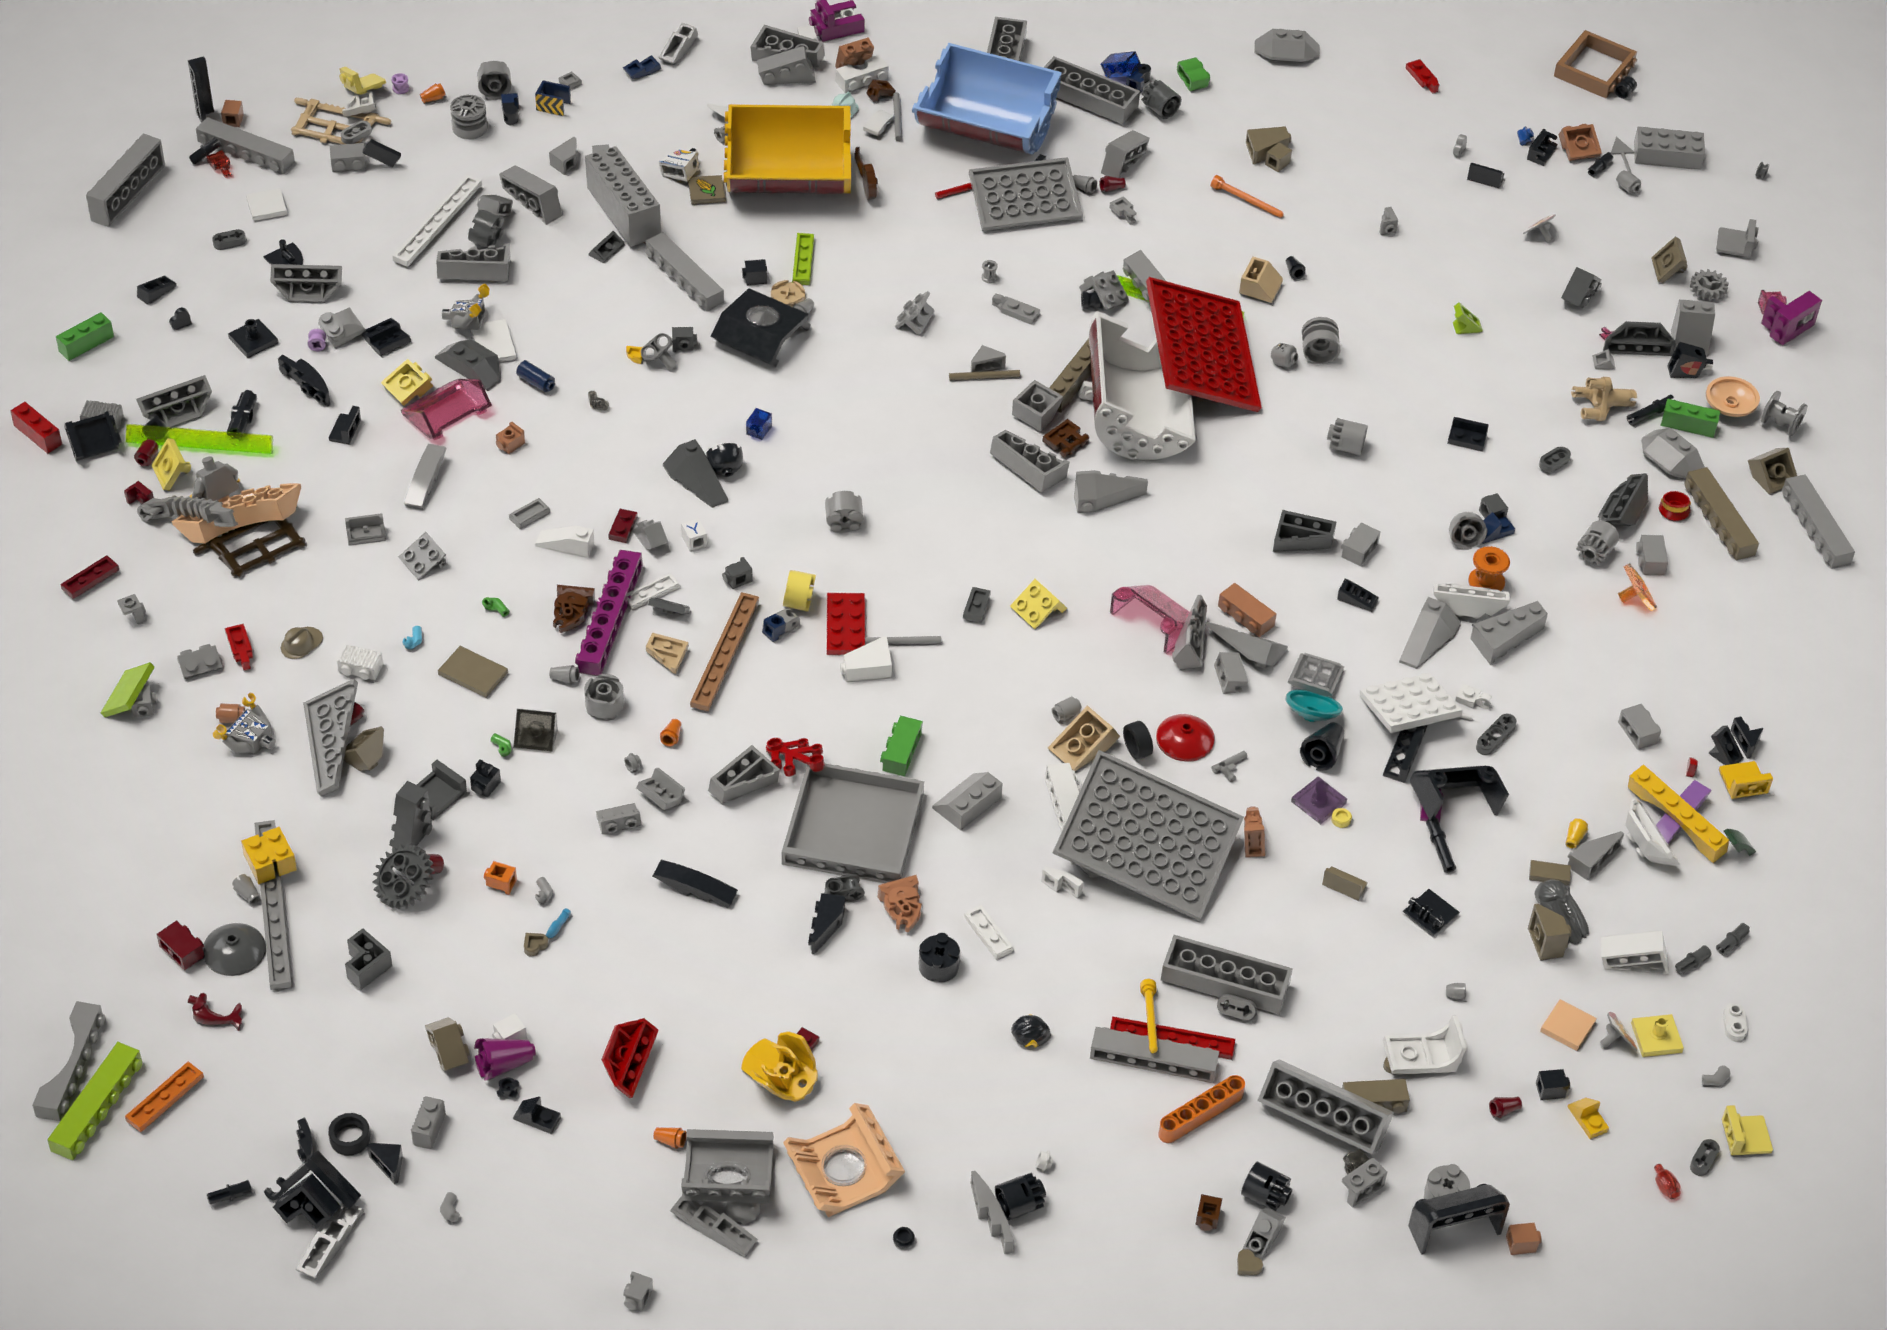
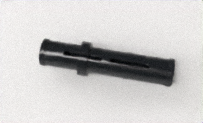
[1627,395,1674,425]
[1426,818,1456,873]

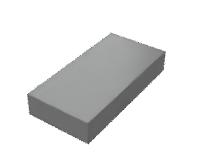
[509,498,550,529]

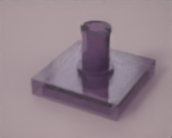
[1291,776,1347,825]

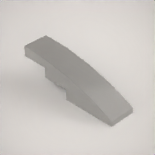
[404,443,446,509]
[970,1171,1014,1254]
[670,1196,758,1257]
[296,1203,364,1279]

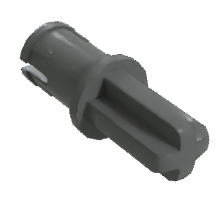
[1716,923,1750,956]
[1675,945,1712,974]

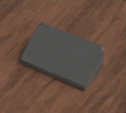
[588,231,625,263]

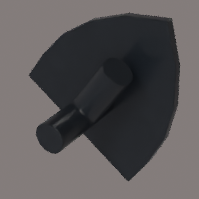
[263,239,303,265]

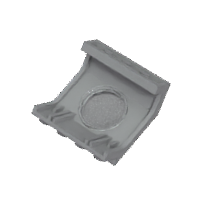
[681,1129,774,1203]

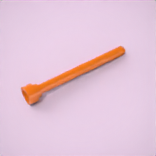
[1210,175,1284,218]

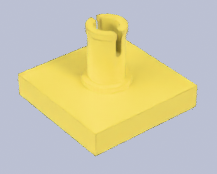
[151,438,191,491]
[1631,1014,1684,1057]

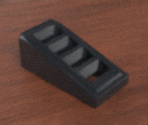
[137,275,176,304]
[1337,578,1379,612]

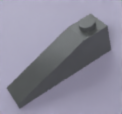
[663,439,728,508]

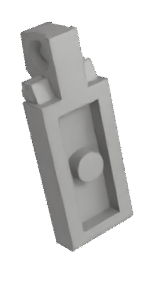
[992,293,1040,324]

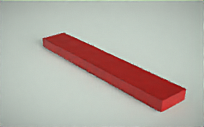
[1110,1016,1235,1060]

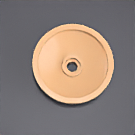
[1706,376,1760,417]

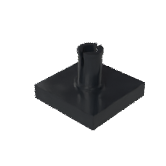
[228,318,278,358]

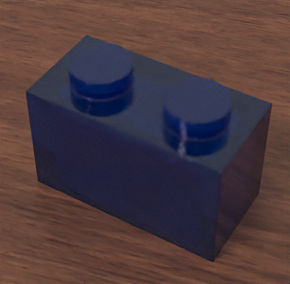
[1100,51,1141,78]

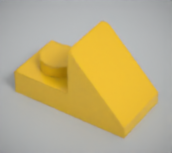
[1567,1098,1609,1139]

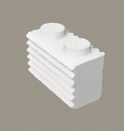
[337,644,383,680]

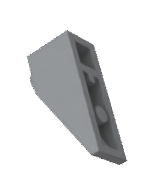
[1568,831,1624,880]

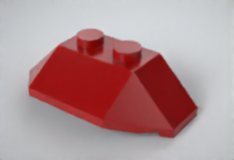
[601,1018,659,1098]

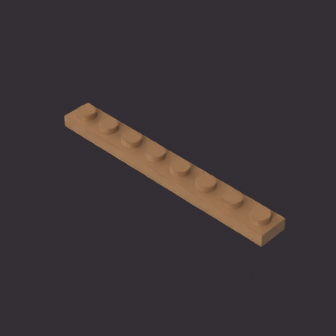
[690,592,759,712]

